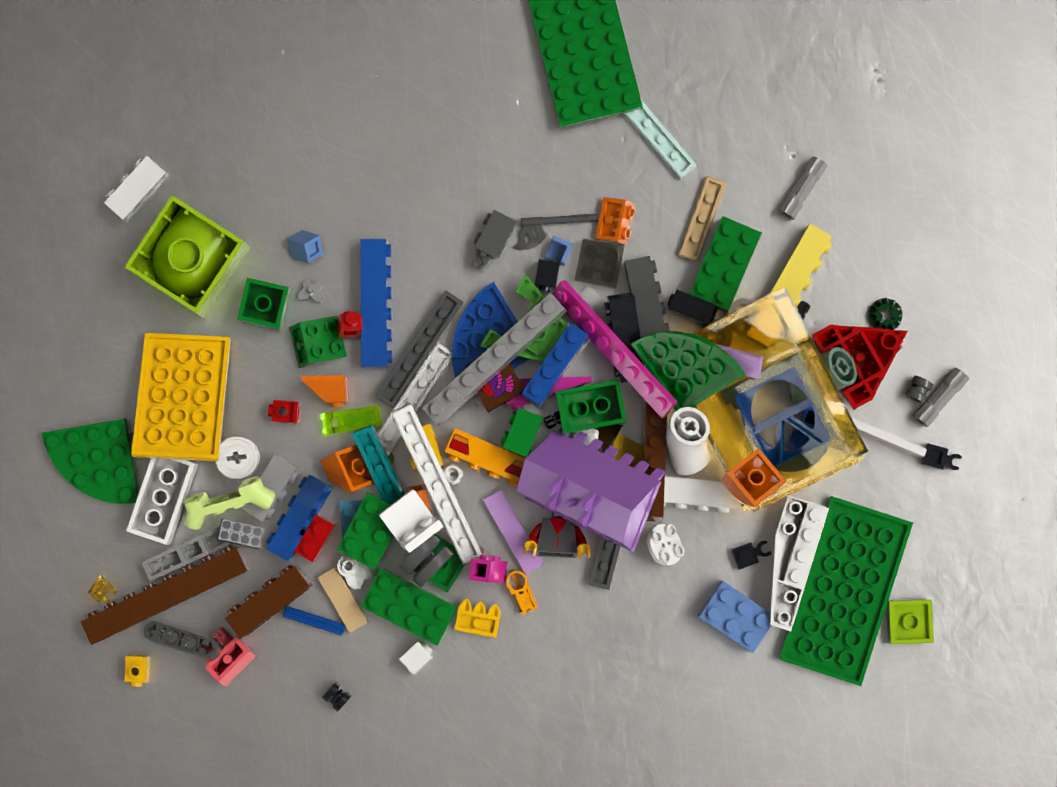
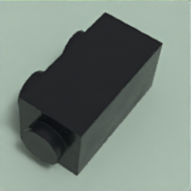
[668,289,719,328]

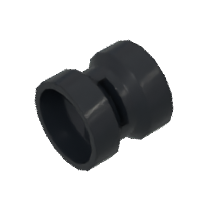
[322,682,352,712]

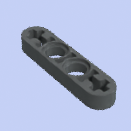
[144,621,221,660]

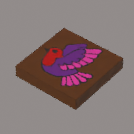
[477,363,524,413]

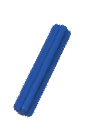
[283,606,345,635]

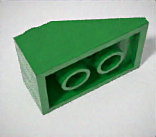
[555,380,627,434]

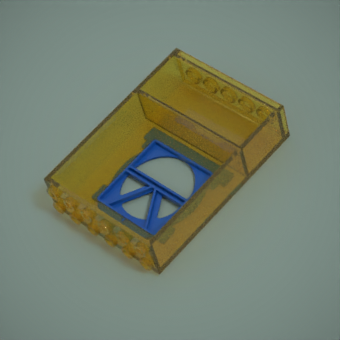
[693,288,868,512]

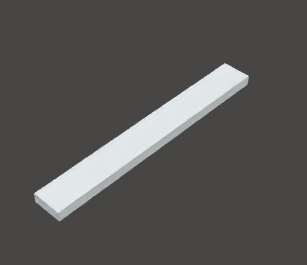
[391,403,482,565]

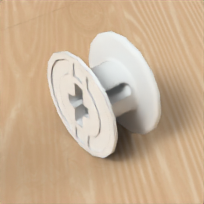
[215,437,260,479]

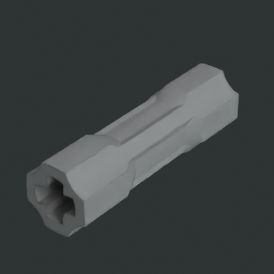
[779,156,828,220]
[913,367,969,427]

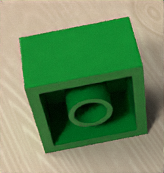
[237,278,291,331]
[501,408,543,458]

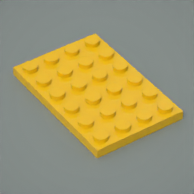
[131,333,231,461]

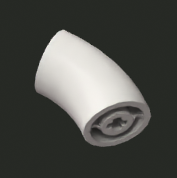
[666,407,711,475]

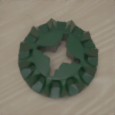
[869,298,903,330]

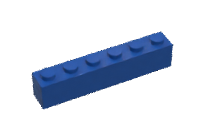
[360,239,392,368]

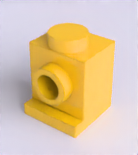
[124,655,150,687]

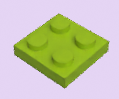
[888,599,934,644]

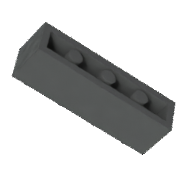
[624,256,670,338]

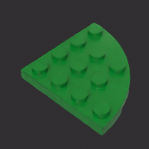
[631,331,745,411]
[41,418,139,504]

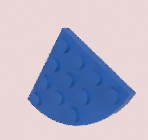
[452,282,530,378]

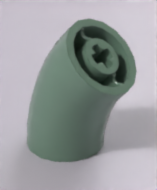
[786,347,857,404]

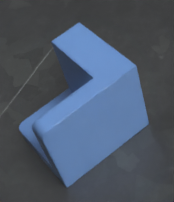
[287,230,323,263]
[545,236,573,266]

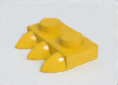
[454,598,500,638]

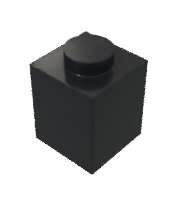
[535,259,560,293]

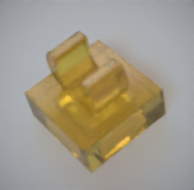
[88,575,117,603]

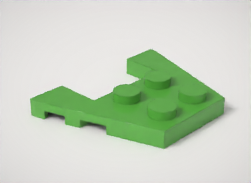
[481,275,568,362]

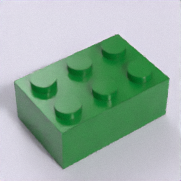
[337,492,394,570]

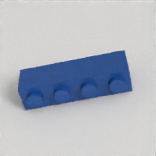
[522,323,588,409]

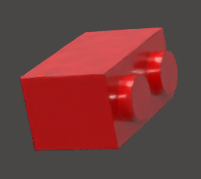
[294,514,336,562]

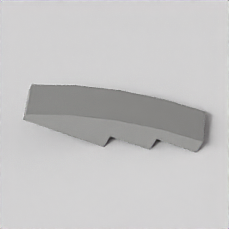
[141,526,232,582]

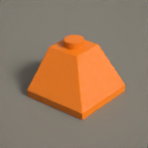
[301,375,348,408]
[320,444,374,493]
[721,448,787,508]

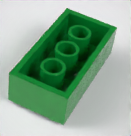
[689,216,762,313]
[361,568,458,646]

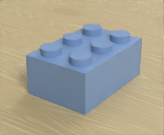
[698,580,772,653]

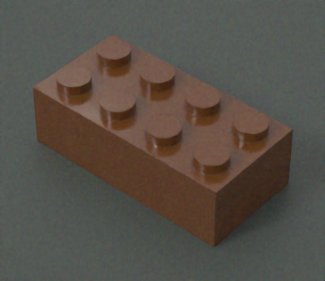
[225,564,314,639]

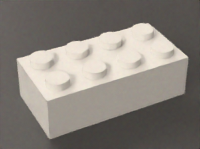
[126,458,198,545]

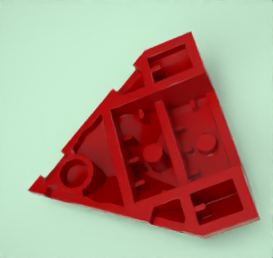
[812,324,908,410]

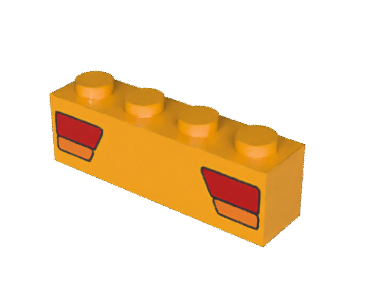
[445,428,526,487]

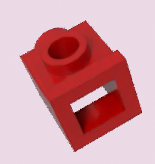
[337,311,362,338]
[268,400,300,424]

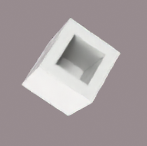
[399,641,433,675]

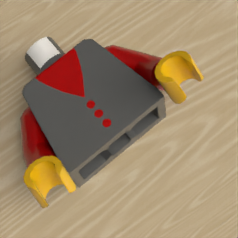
[523,512,590,559]

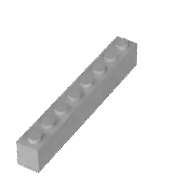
[422,293,567,426]

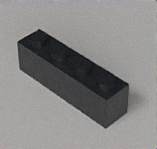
[604,292,644,383]

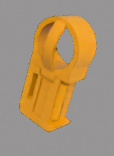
[506,569,537,615]

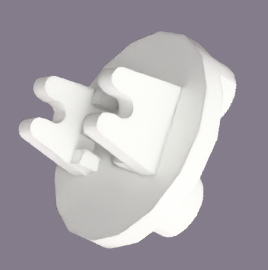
[645,524,685,566]

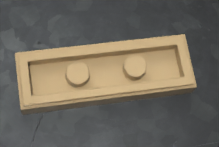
[317,567,368,633]

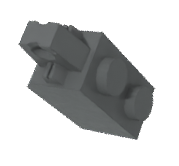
[471,210,517,271]

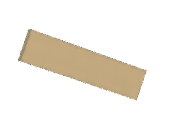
[678,176,727,263]

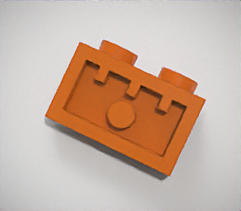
[595,197,635,245]

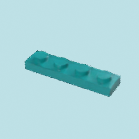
[352,424,405,504]

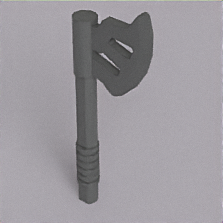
[514,214,598,250]

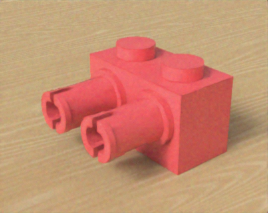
[202,627,256,686]

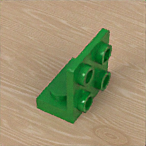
[289,316,346,368]

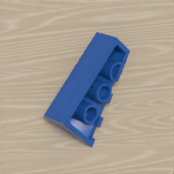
[266,474,333,562]

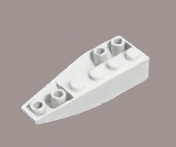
[770,495,829,632]

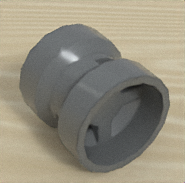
[905,375,933,404]

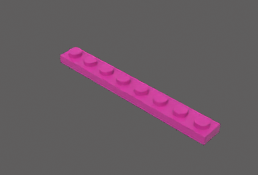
[552,280,678,418]

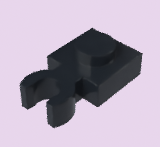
[921,443,962,470]
[731,541,772,570]

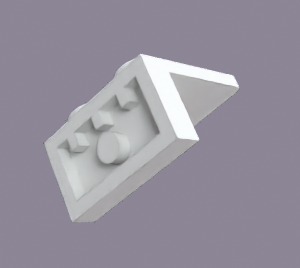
[379,489,444,553]

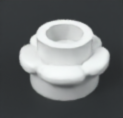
[443,464,463,485]

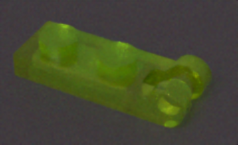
[320,405,382,435]

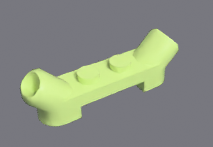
[183,476,276,530]

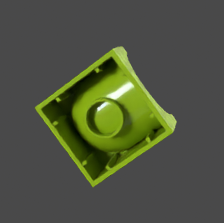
[125,195,250,318]

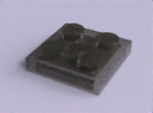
[574,239,624,289]

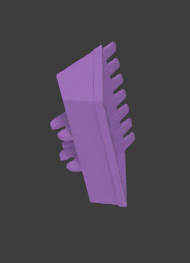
[516,427,665,552]

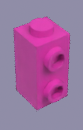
[469,555,508,583]

